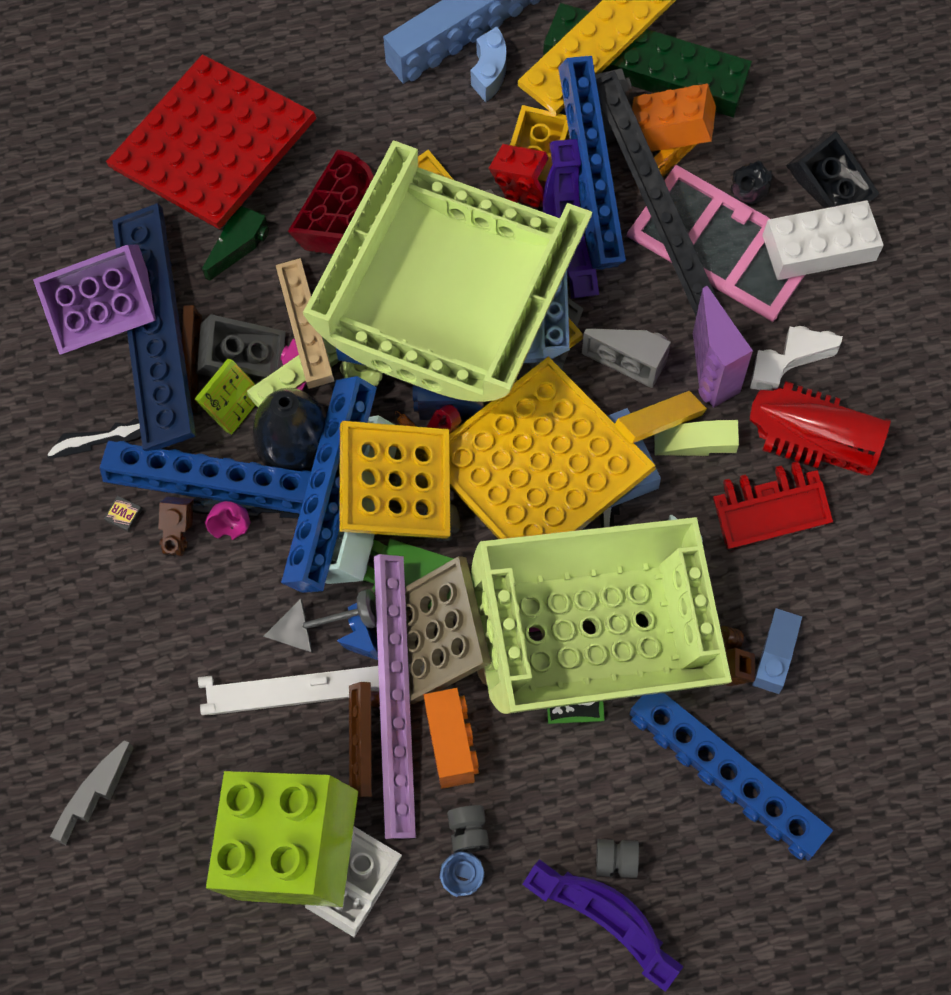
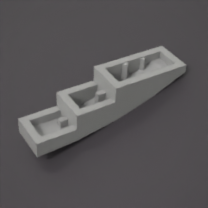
[50,741,133,845]

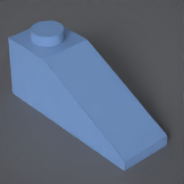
[752,608,802,694]

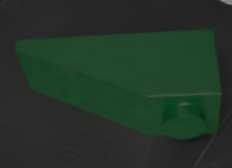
[202,206,269,281]

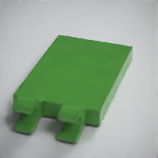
[363,539,453,609]

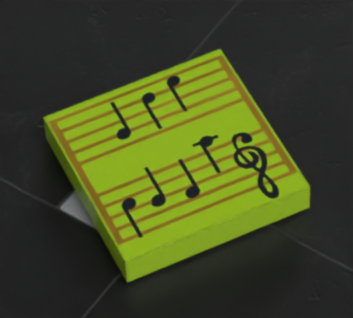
[195,359,255,435]

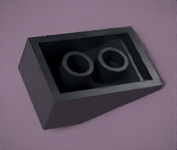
[786,131,879,209]

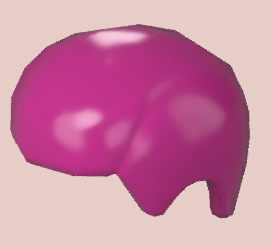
[205,501,251,540]

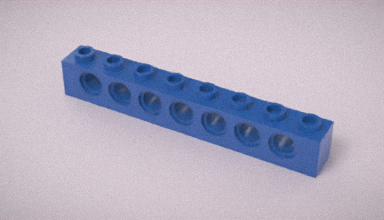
[558,56,626,270]
[281,376,377,593]
[100,441,311,514]
[629,693,833,861]

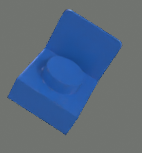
[337,603,378,660]

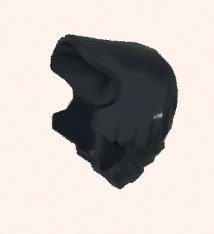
[731,160,773,204]

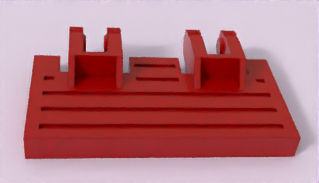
[713,461,833,549]

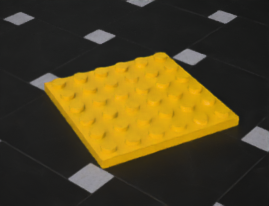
[424,356,656,539]

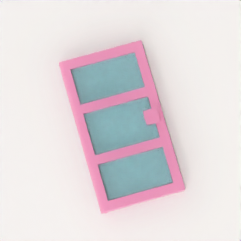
[626,165,805,322]

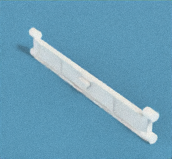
[198,663,424,715]

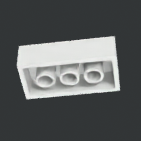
[762,200,884,280]

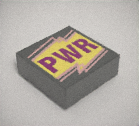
[104,496,142,532]

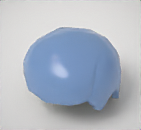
[440,852,485,897]

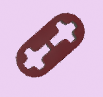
[426,405,461,434]

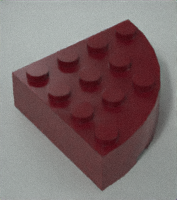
[288,149,375,254]

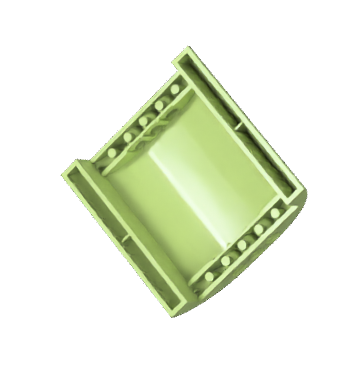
[303,140,592,402]

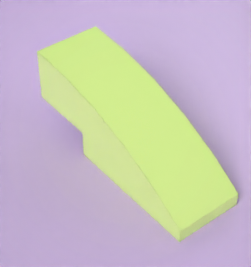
[654,420,739,456]

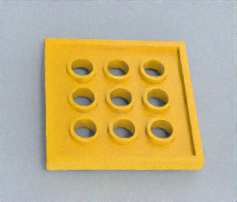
[340,421,450,539]

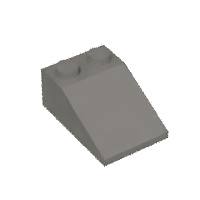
[582,329,671,388]

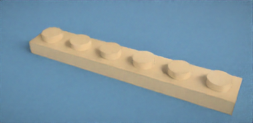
[276,258,334,389]

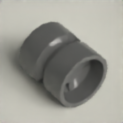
[447,805,490,853]
[596,838,639,879]

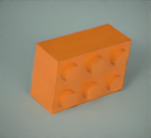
[632,83,716,152]
[423,688,479,789]

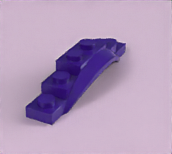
[543,139,599,299]
[522,859,684,992]

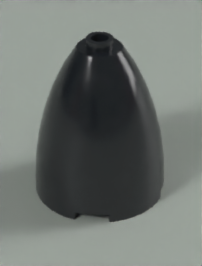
[253,388,327,472]

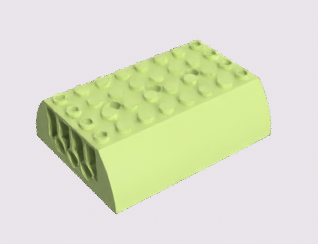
[471,517,732,714]

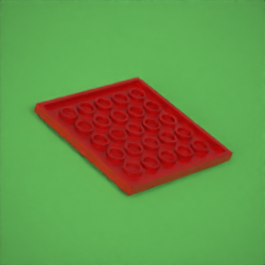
[106,54,316,230]

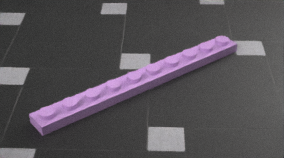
[374,554,416,839]

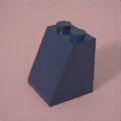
[413,385,484,420]

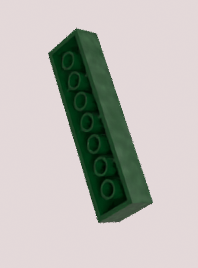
[543,3,752,118]

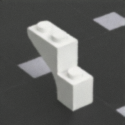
[750,326,843,391]

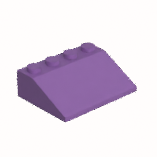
[33,245,156,355]
[693,286,753,408]

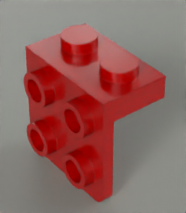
[489,144,549,207]

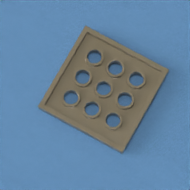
[405,556,491,704]

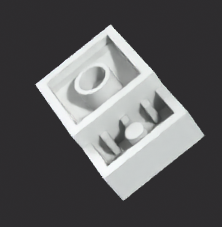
[305,827,402,937]

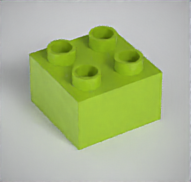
[206,771,358,907]

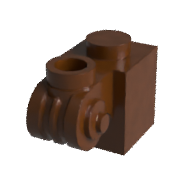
[158,496,194,556]
[720,626,755,686]

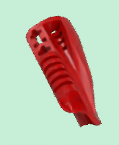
[750,381,891,476]

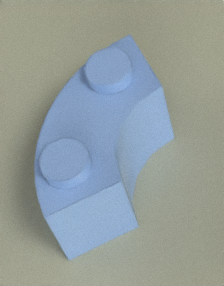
[471,26,506,102]

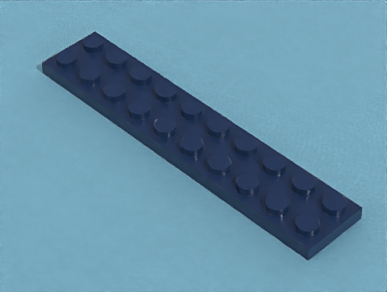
[112,203,196,451]

